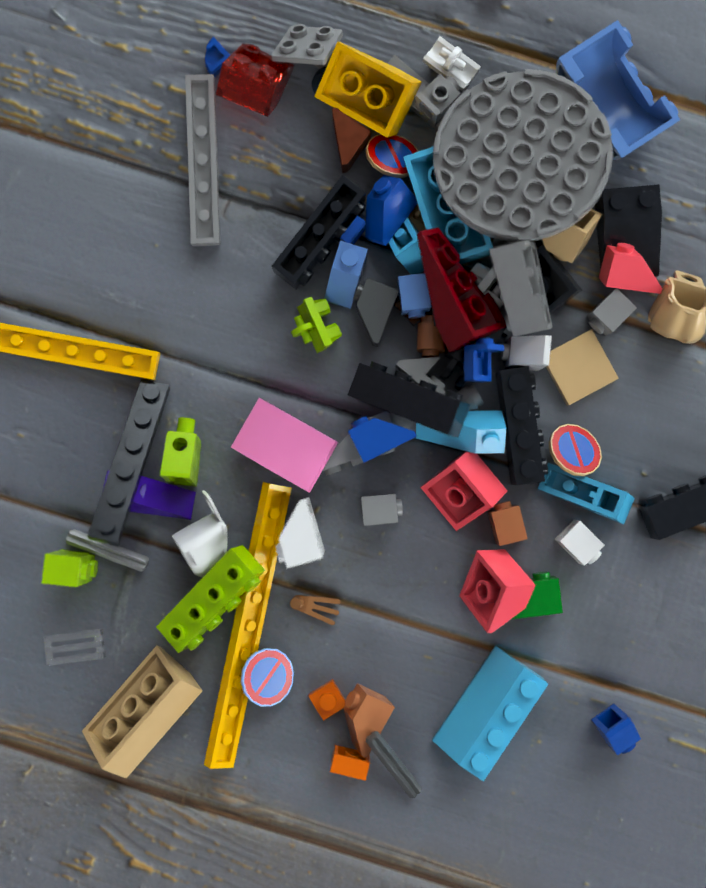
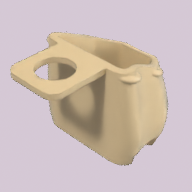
[648,270,706,344]

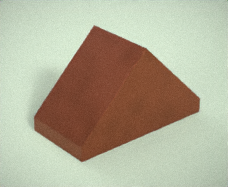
[332,108,371,173]

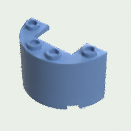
[556,20,680,160]

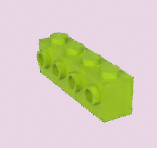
[156,545,266,653]

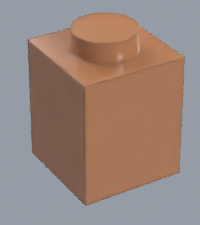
[487,501,528,546]

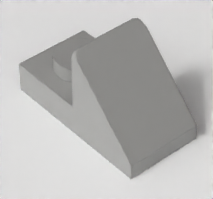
[395,357,445,395]

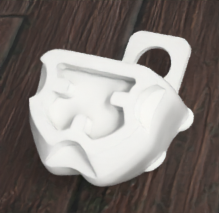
[172,490,227,578]

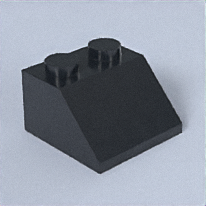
[497,245,582,315]

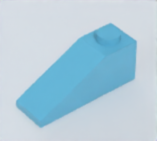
[416,410,506,454]
[537,463,635,524]

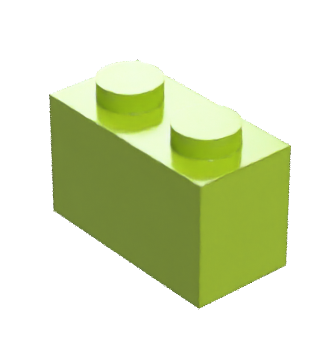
[41,549,98,587]

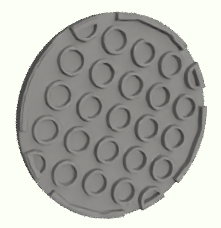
[433,69,613,242]

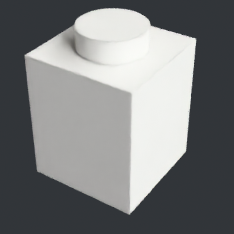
[554,519,605,566]

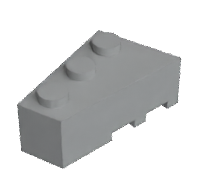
[489,240,553,337]

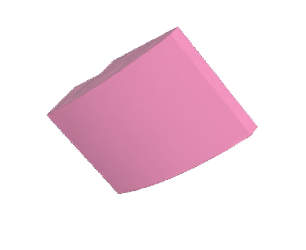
[231,398,338,493]

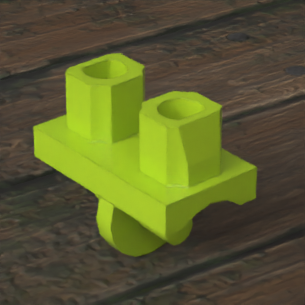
[291,297,342,353]

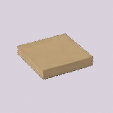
[546,329,619,406]

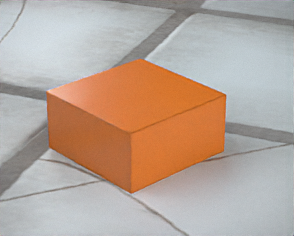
[330,745,370,781]

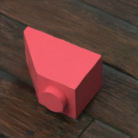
[598,243,662,294]

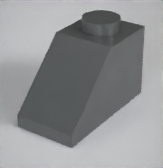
[353,278,399,347]

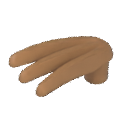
[290,595,341,625]

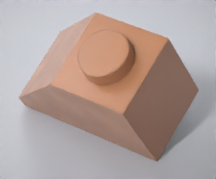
[343,683,395,758]

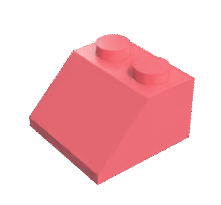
[420,451,507,531]
[459,549,535,633]

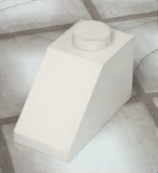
[501,335,551,371]

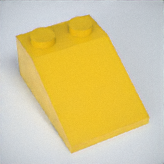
[314,42,422,138]

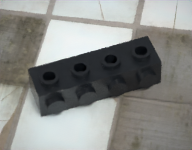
[272,175,366,290]
[348,361,471,437]
[495,366,548,485]

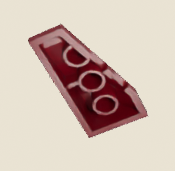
[417,228,506,352]

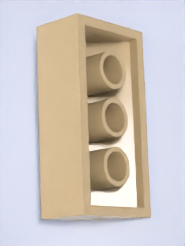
[82,645,203,778]

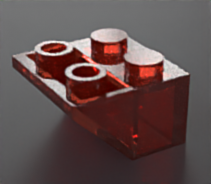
[216,43,294,117]

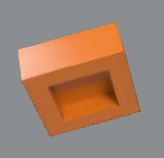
[308,679,346,721]

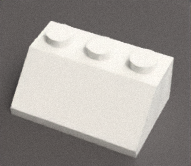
[276,497,325,568]

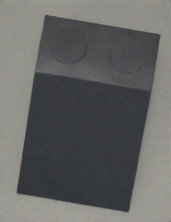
[594,184,662,277]

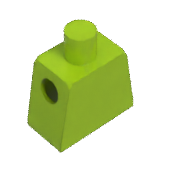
[160,417,201,487]

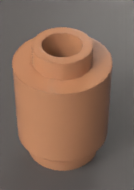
[417,315,445,358]

